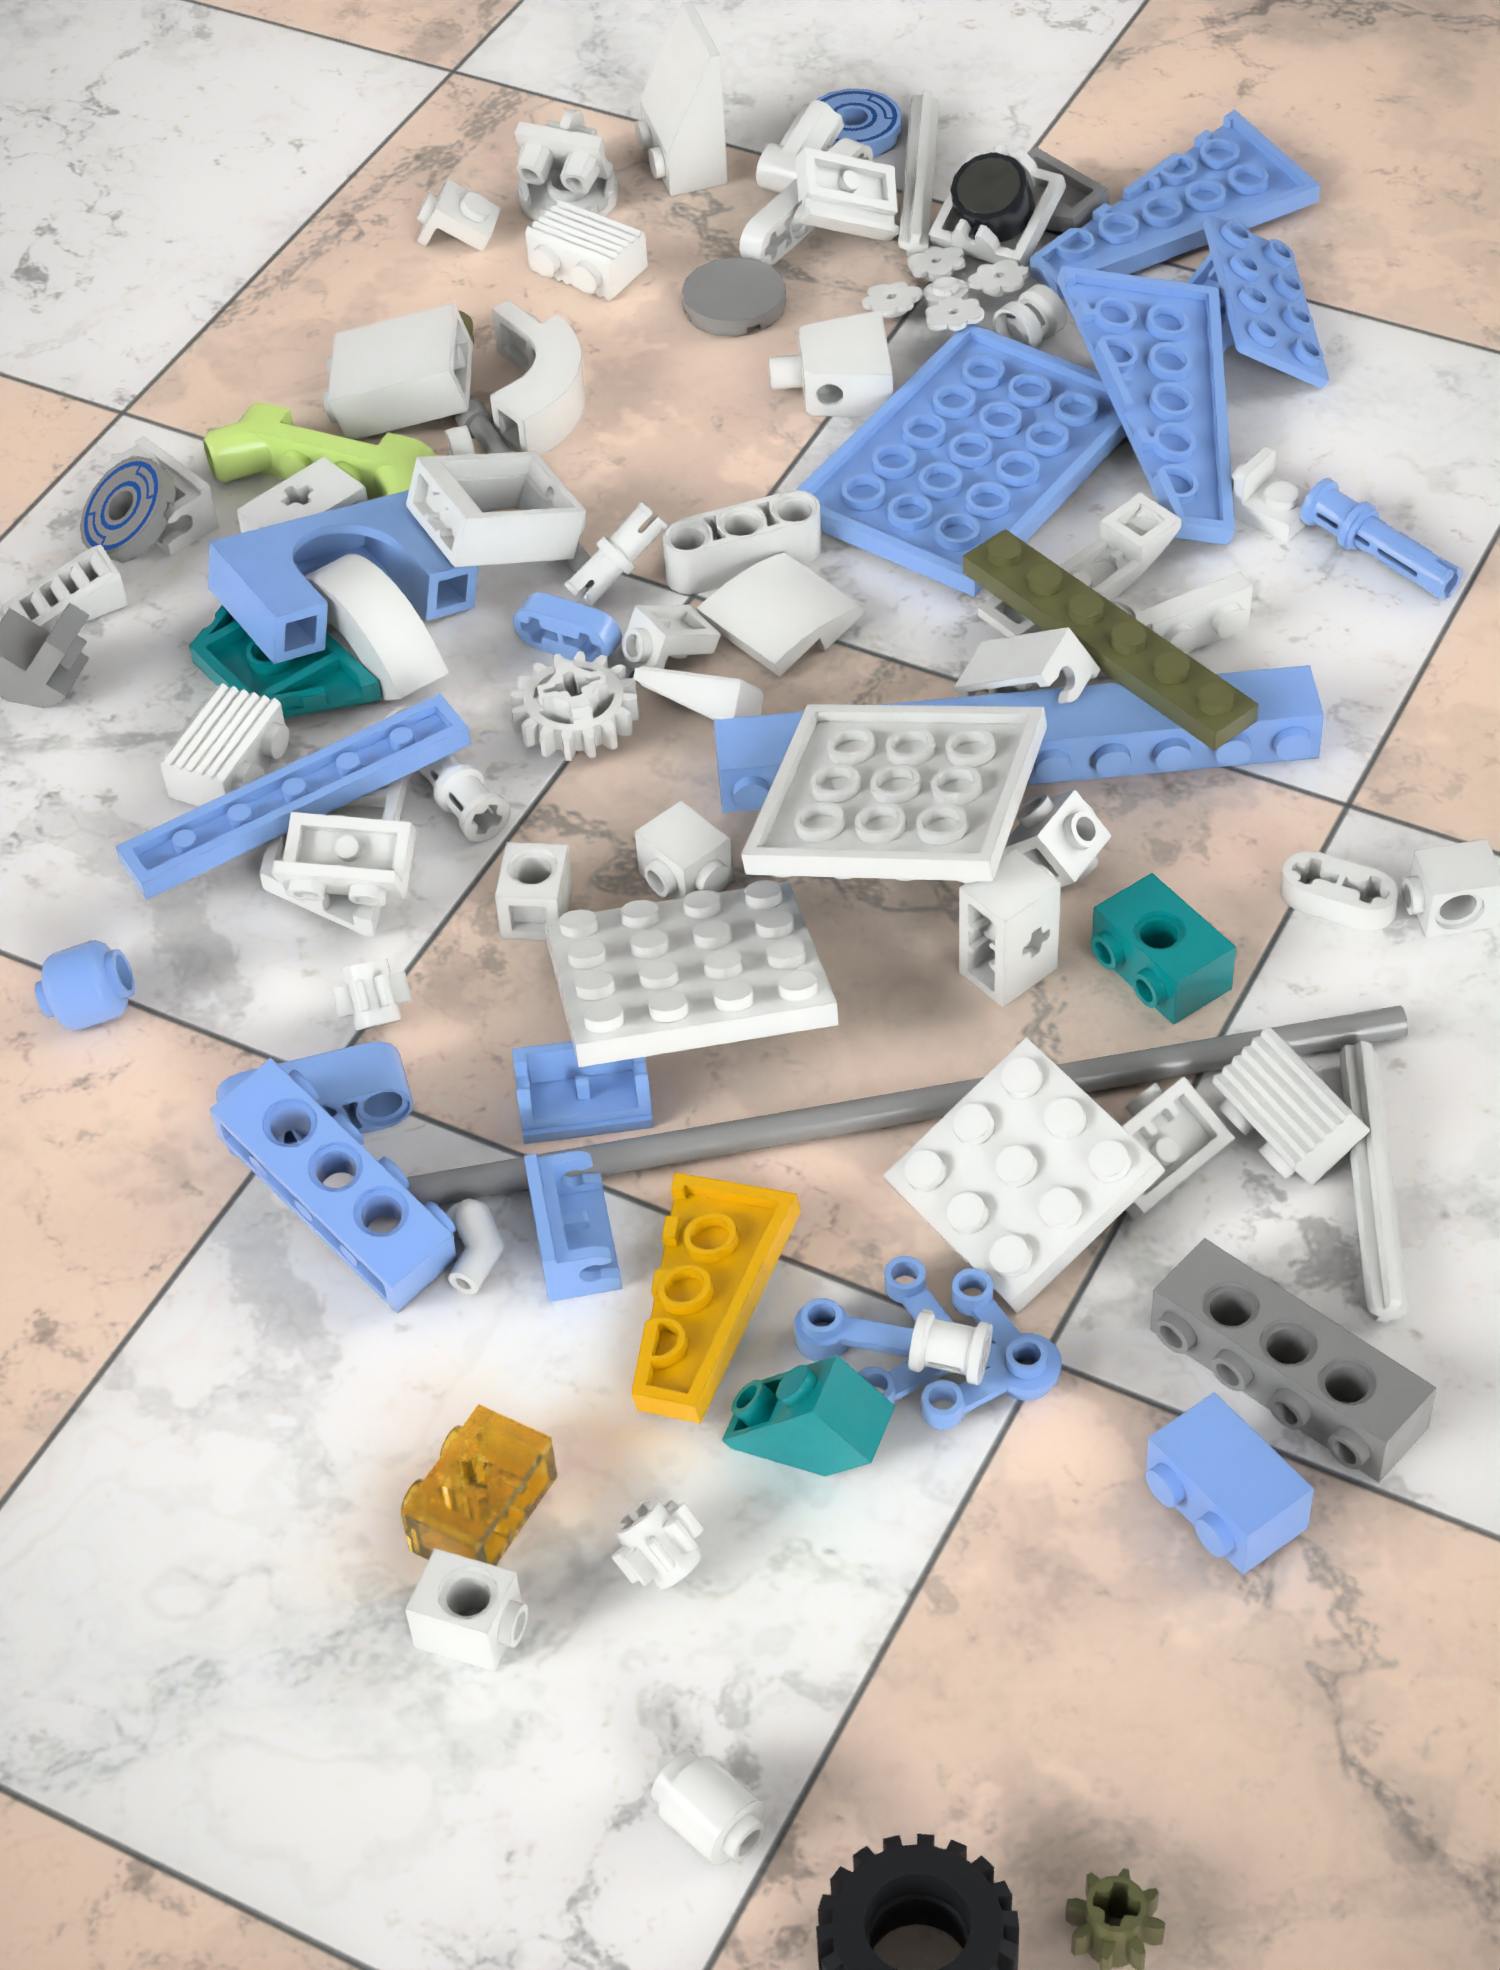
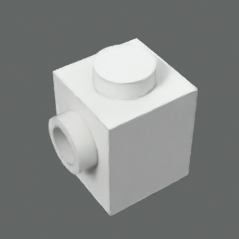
[635,800,733,900]

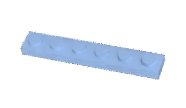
[115,693,471,900]

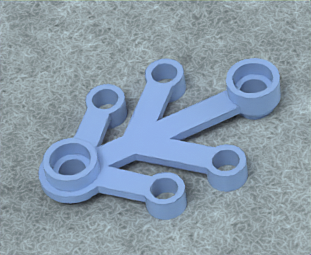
[794,1256,1062,1429]

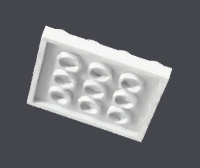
[741,704,1047,883]
[544,880,839,1067]

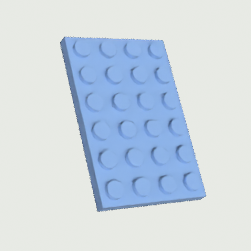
[796,324,1127,597]

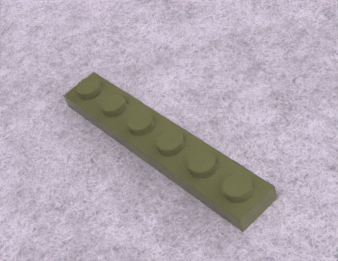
[963,529,1259,751]

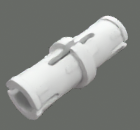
[564,501,668,607]

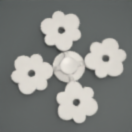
[862,246,1029,334]

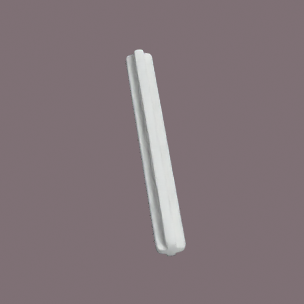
[898,90,940,257]
[1339,1040,1408,1323]

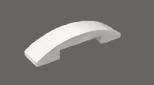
[978,492,1181,637]

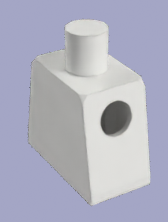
[768,310,893,417]

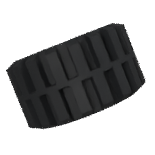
[816,1834,1019,1970]

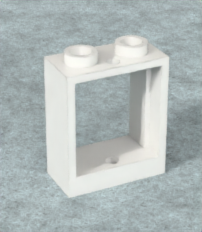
[406,451,586,567]

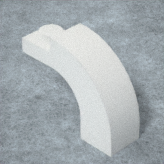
[490,300,586,456]
[304,554,449,701]

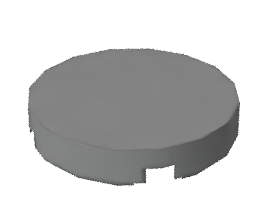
[682,257,786,337]

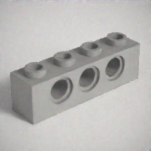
[1150,1238,1436,1483]

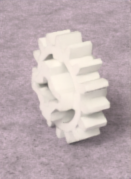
[510,651,639,761]

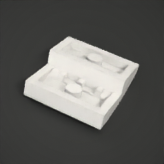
[696,552,865,677]

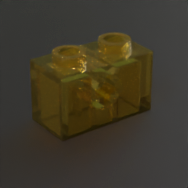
[401,1404,558,1566]

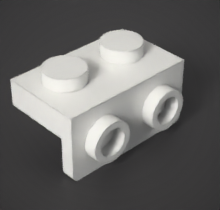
[271,812,417,906]

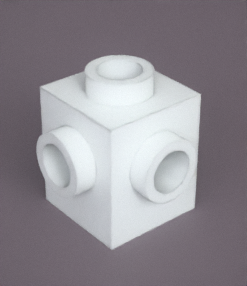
[1003,789,1112,887]

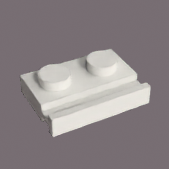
[795,147,899,242]

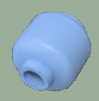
[35,940,135,1031]

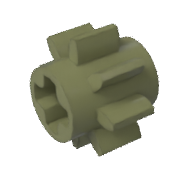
[1065,1868,1165,1970]

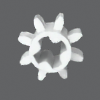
[331,958,412,1031]
[611,1497,705,1589]

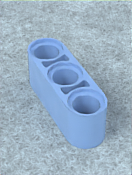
[216,1041,413,1157]

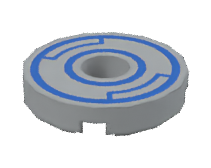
[80,456,176,563]

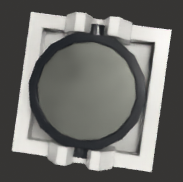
[928,144,1066,267]

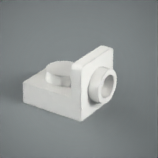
[1232,446,1310,543]
[619,605,721,672]

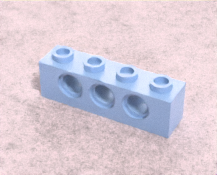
[210,1058,457,1313]

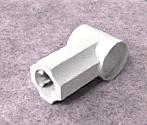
[756,99,844,193]

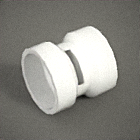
[992,284,1067,348]

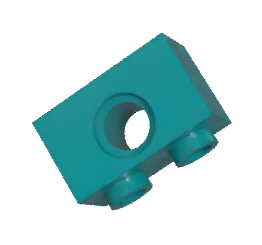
[1091,873,1236,1025]

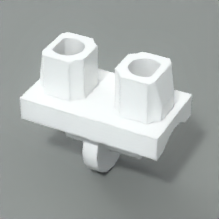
[514,109,613,194]

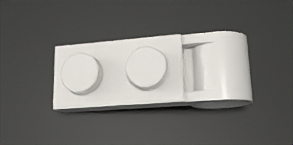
[1097,572,1253,678]

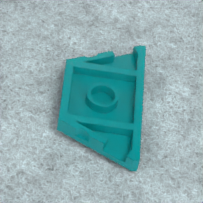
[189,605,382,718]

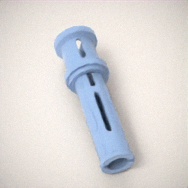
[1300,478,1463,601]

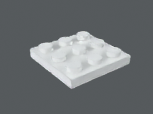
[883,1037,1165,1314]

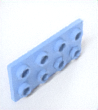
[1187,214,1330,389]

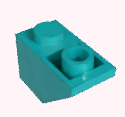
[722,1355,895,1477]

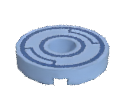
[815,89,902,158]

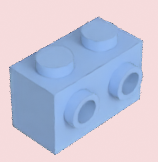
[1145,1392,1314,1575]

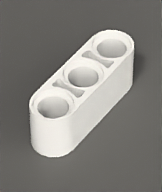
[662,490,822,595]

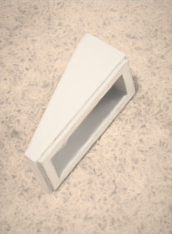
[1,544,128,633]
[633,666,765,720]

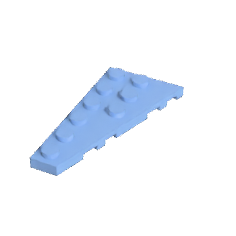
[1029,109,1320,300]
[1056,265,1235,545]

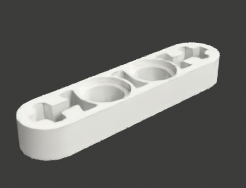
[739,138,873,266]

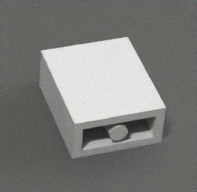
[323,303,473,440]

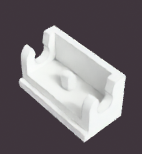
[102,436,219,556]
[954,627,1101,704]

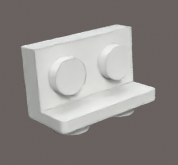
[1122,1076,1235,1221]

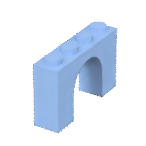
[208,490,479,664]

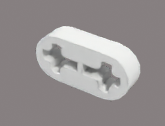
[1280,851,1399,931]

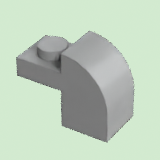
[0,602,89,708]

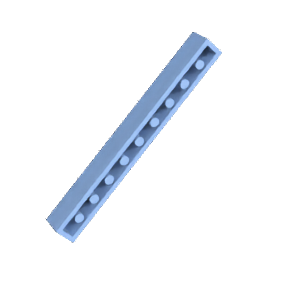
[714,665,1324,813]

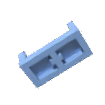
[512,1041,654,1144]
[524,1151,622,1302]

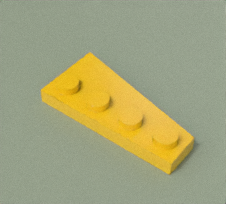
[631,1172,801,1424]

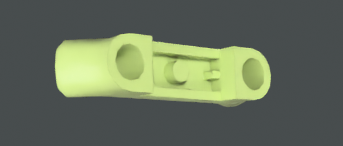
[203,403,436,500]

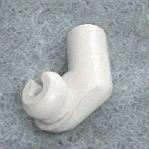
[446,1198,504,1295]

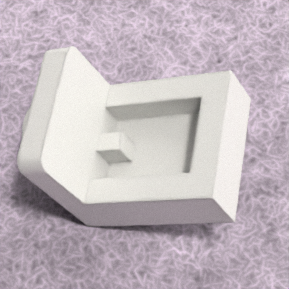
[415,179,501,252]

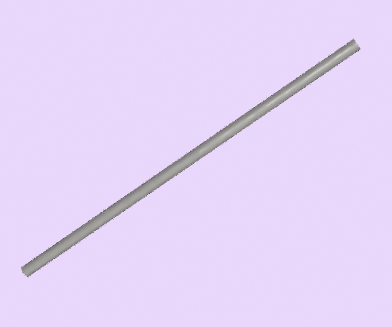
[406,1005,1408,1205]

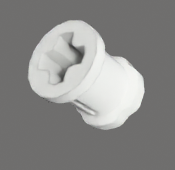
[908,1309,993,1385]

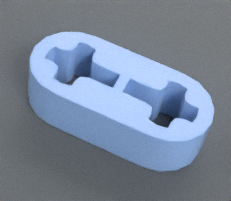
[513,592,622,662]

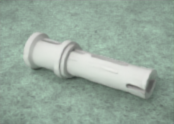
[385,706,511,842]

